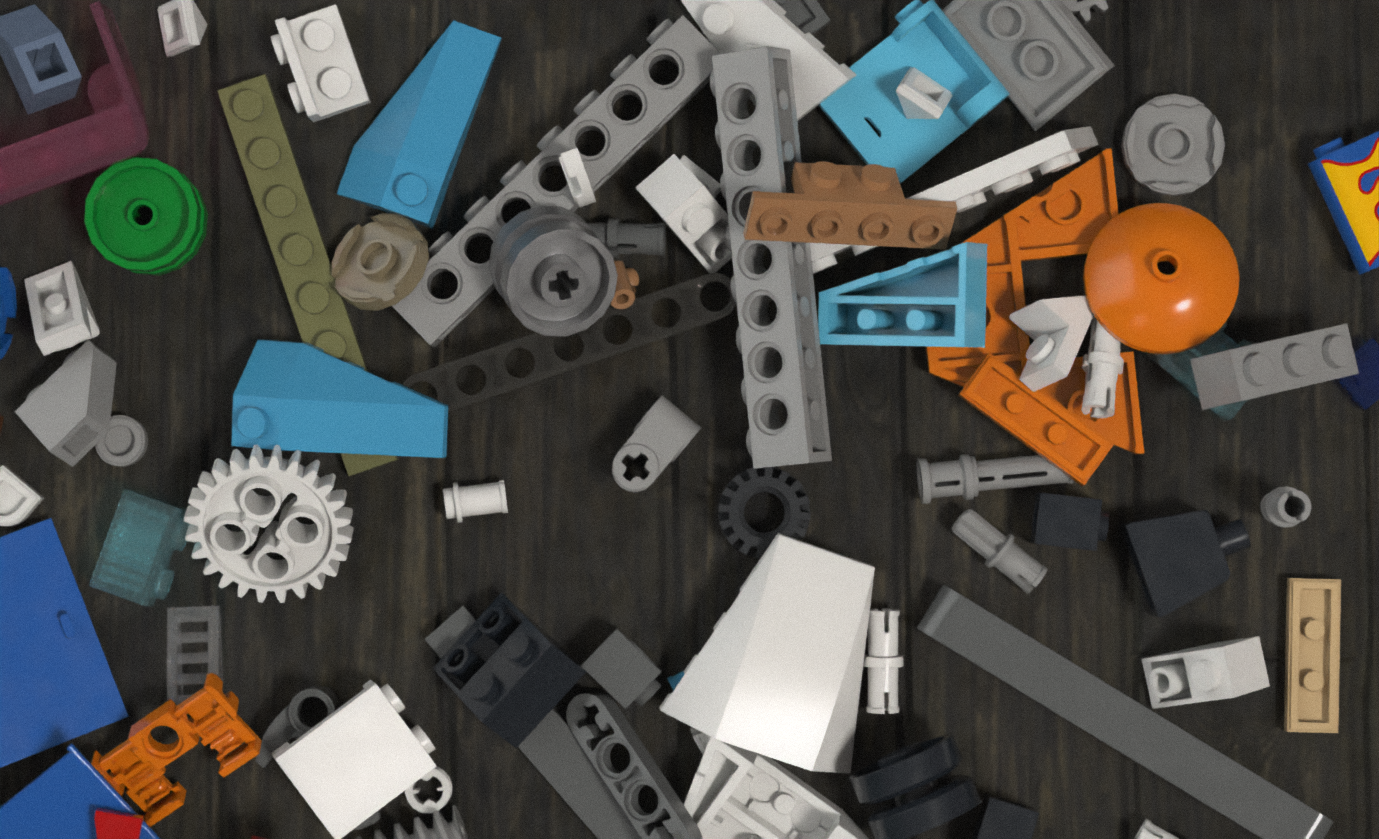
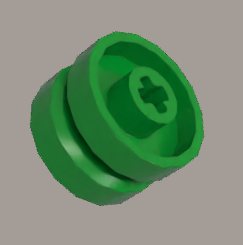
[84,157,208,276]

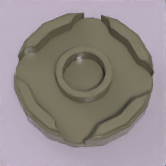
[331,213,429,311]

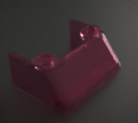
[0,1,149,207]

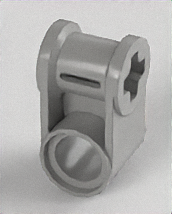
[612,395,702,492]

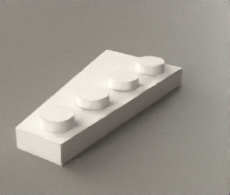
[681,0,857,121]

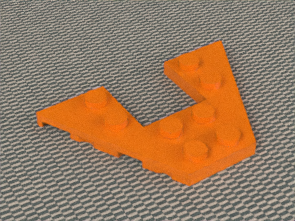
[925,148,1144,454]

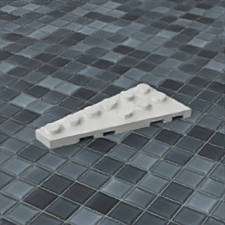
[810,126,1099,274]

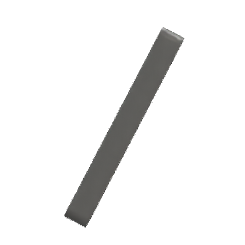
[917,585,1334,839]

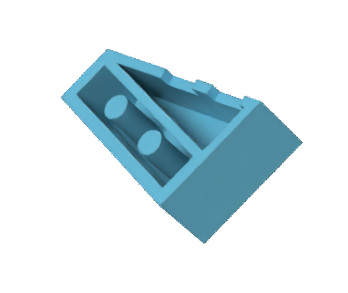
[818,242,987,348]

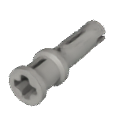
[917,454,1074,504]

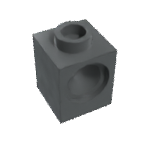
[581,628,662,709]

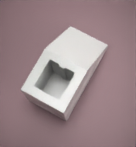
[635,154,732,275]
[1142,636,1270,709]

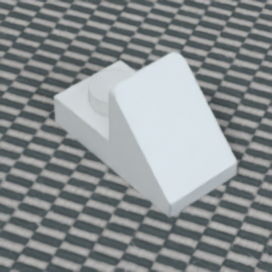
[24,261,99,356]
[1009,296,1094,392]

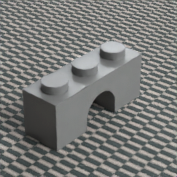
[1190,324,1359,410]

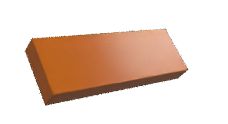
[958,353,1114,486]

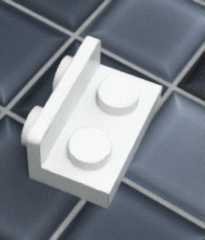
[271,4,371,123]

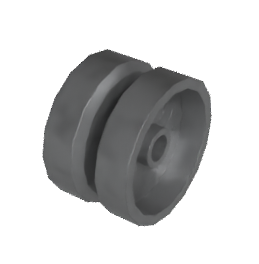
[489,206,618,337]

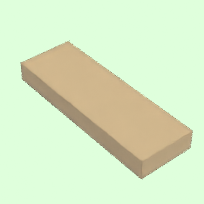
[1284,578,1341,733]

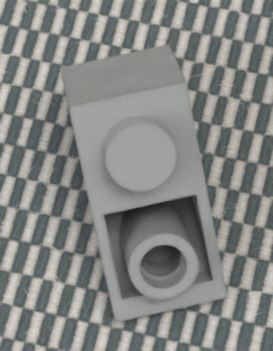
[15,340,117,467]

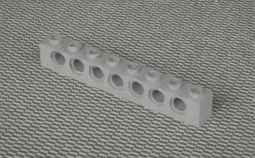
[393,15,721,348]
[710,46,832,469]

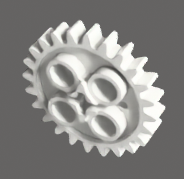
[184,444,354,603]

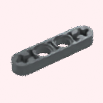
[566,692,702,839]

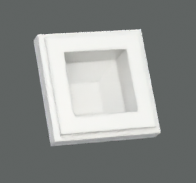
[157,0,208,57]
[895,67,953,119]

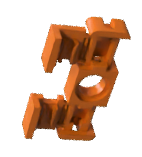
[91,673,262,827]

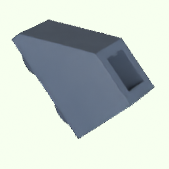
[0,4,82,115]

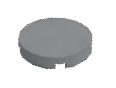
[1121,94,1225,197]

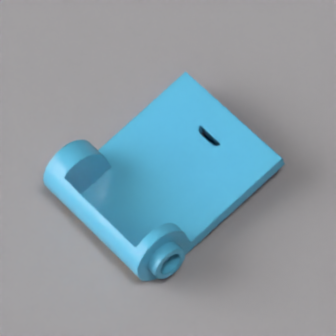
[818,0,1010,184]

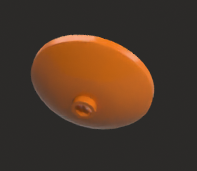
[1083,203,1239,354]

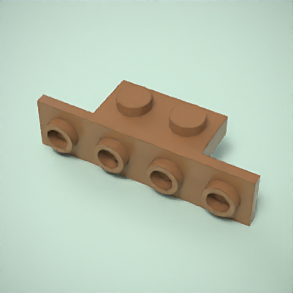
[743,161,957,249]

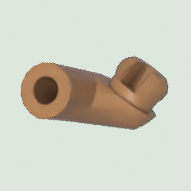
[610,261,639,309]

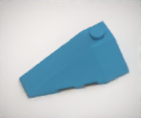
[337,20,502,229]
[231,339,448,458]

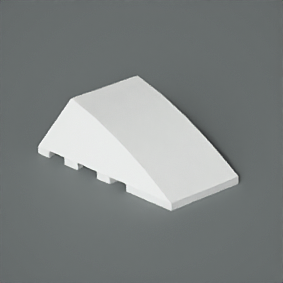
[659,533,875,774]
[672,737,869,839]

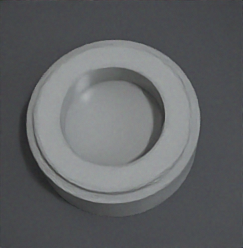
[95,415,148,467]

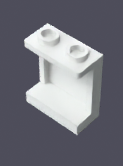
[271,680,436,839]

